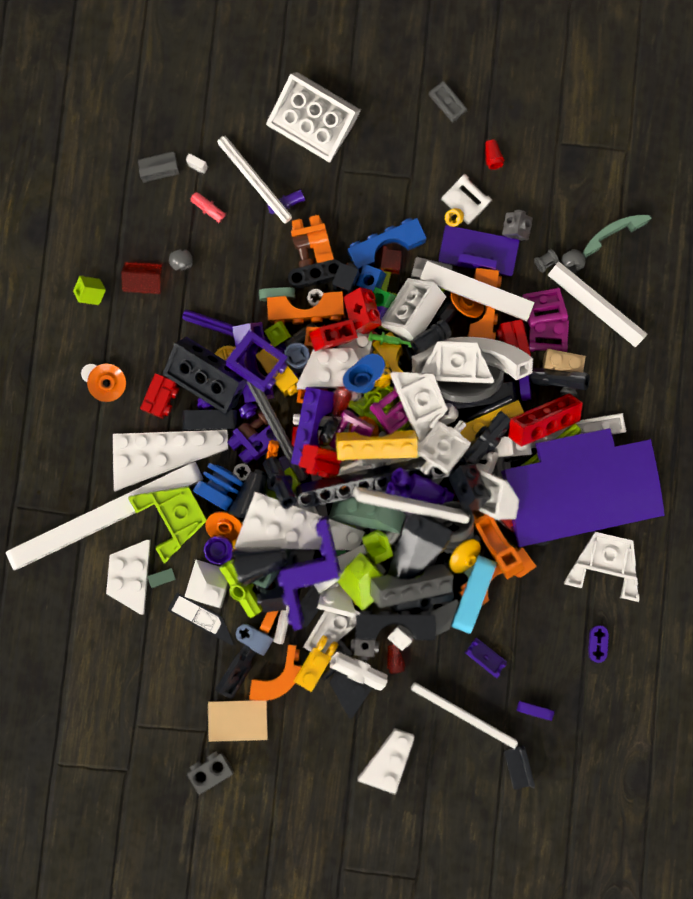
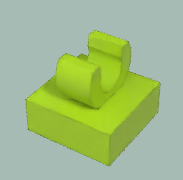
[264,321,291,347]

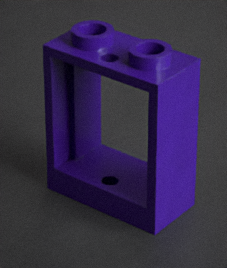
[226,330,288,392]

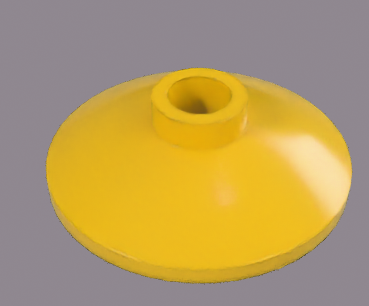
[449,539,481,573]

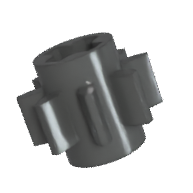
[492,458,511,478]

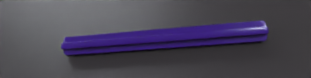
[182,310,287,354]

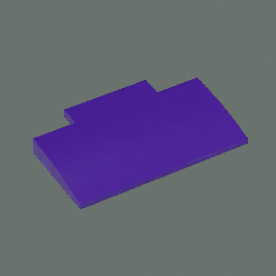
[501,428,665,547]

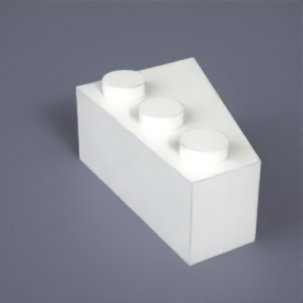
[358,728,414,794]

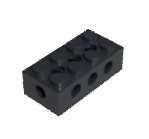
[163,337,247,414]

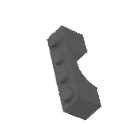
[370,563,453,608]

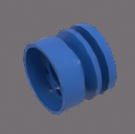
[193,463,243,512]

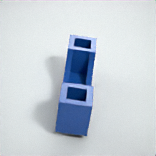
[348,218,426,272]

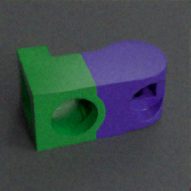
[373,287,396,320]

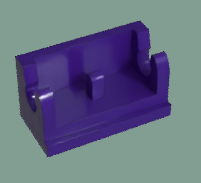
[464,638,507,678]

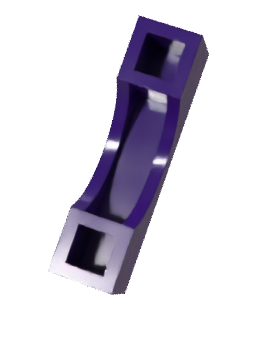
[232,322,274,403]
[291,387,335,465]

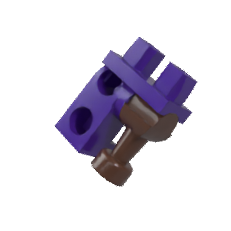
[227,411,278,464]

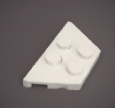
[421,341,494,383]
[297,348,359,390]
[390,372,448,442]
[106,540,151,614]

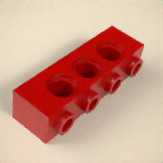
[509,393,583,447]

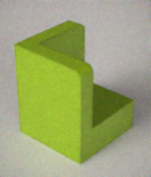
[73,276,106,305]
[362,530,393,564]

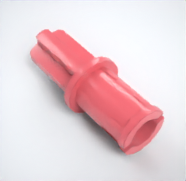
[190,192,226,223]

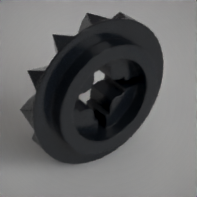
[319,417,338,447]

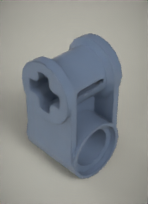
[236,624,274,656]

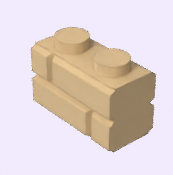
[542,349,586,372]

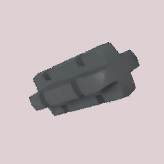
[284,322,317,347]

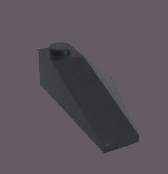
[387,512,454,580]

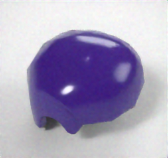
[204,535,233,565]

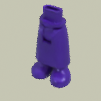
[386,468,454,505]

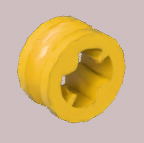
[445,208,464,226]

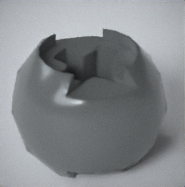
[169,249,193,271]
[561,249,585,273]

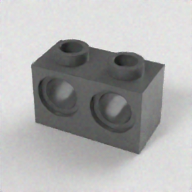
[187,751,234,795]

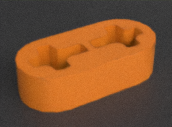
[259,611,279,634]

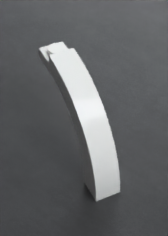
[412,337,533,380]

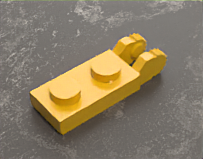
[294,635,338,692]

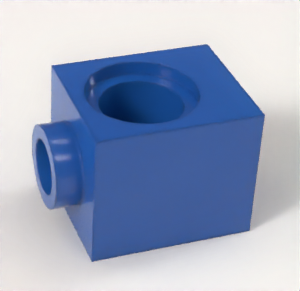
[356,264,387,291]

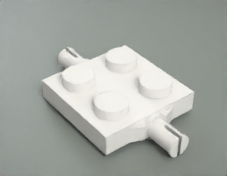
[417,420,471,474]

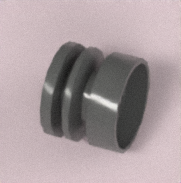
[433,501,474,554]

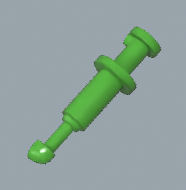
[368,331,412,348]

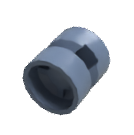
[284,343,310,374]

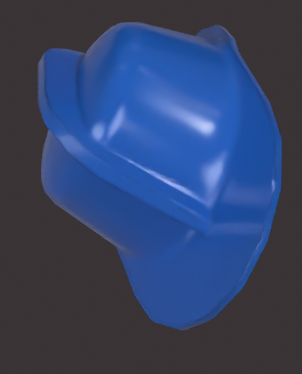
[343,354,385,393]

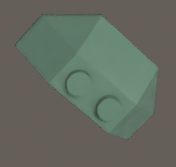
[328,490,406,534]

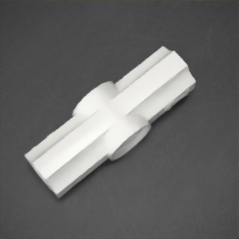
[330,652,388,691]

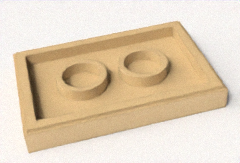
[208,700,268,742]

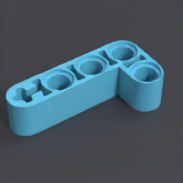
[451,555,497,634]

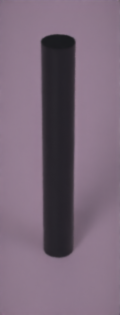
[460,395,514,423]

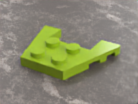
[128,486,207,563]

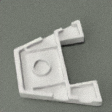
[564,532,639,602]

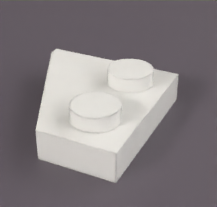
[317,581,355,618]

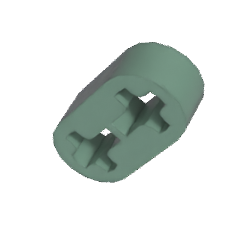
[259,287,295,301]

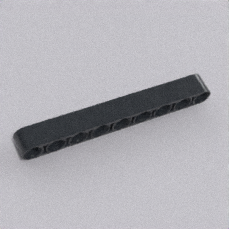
[295,456,468,508]

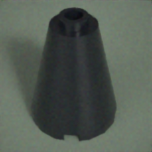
[228,469,268,519]
[232,547,288,587]

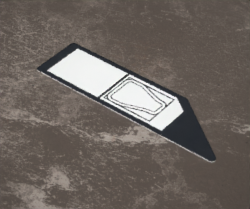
[168,593,234,646]

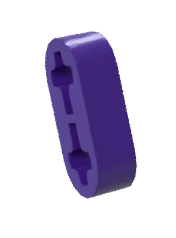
[519,374,532,401]
[588,625,609,663]
[517,701,555,721]

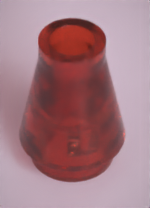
[333,386,353,417]
[387,644,406,674]

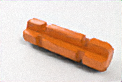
[266,440,279,459]

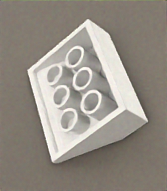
[266,73,361,162]

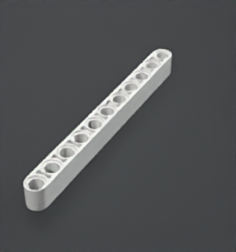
[6,462,204,570]

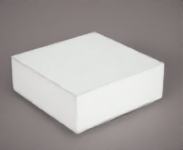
[186,154,208,173]

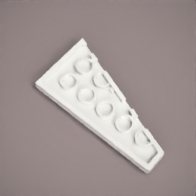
[113,430,229,492]
[234,492,365,550]

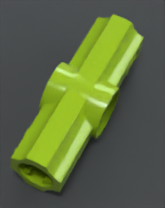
[219,559,263,618]

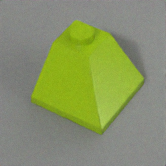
[338,553,384,611]

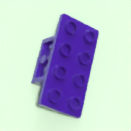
[438,225,519,277]

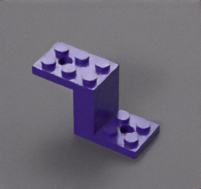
[278,516,341,630]

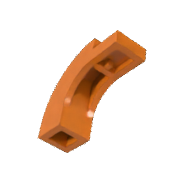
[249,644,302,701]

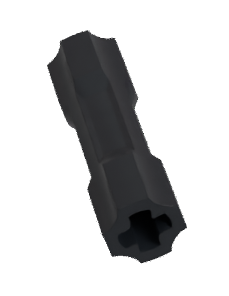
[529,367,590,390]

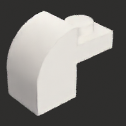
[490,436,532,459]
[388,625,413,651]

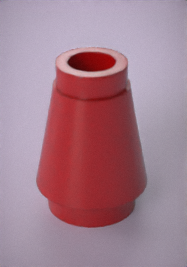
[485,140,504,170]

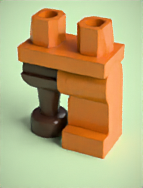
[291,215,334,268]

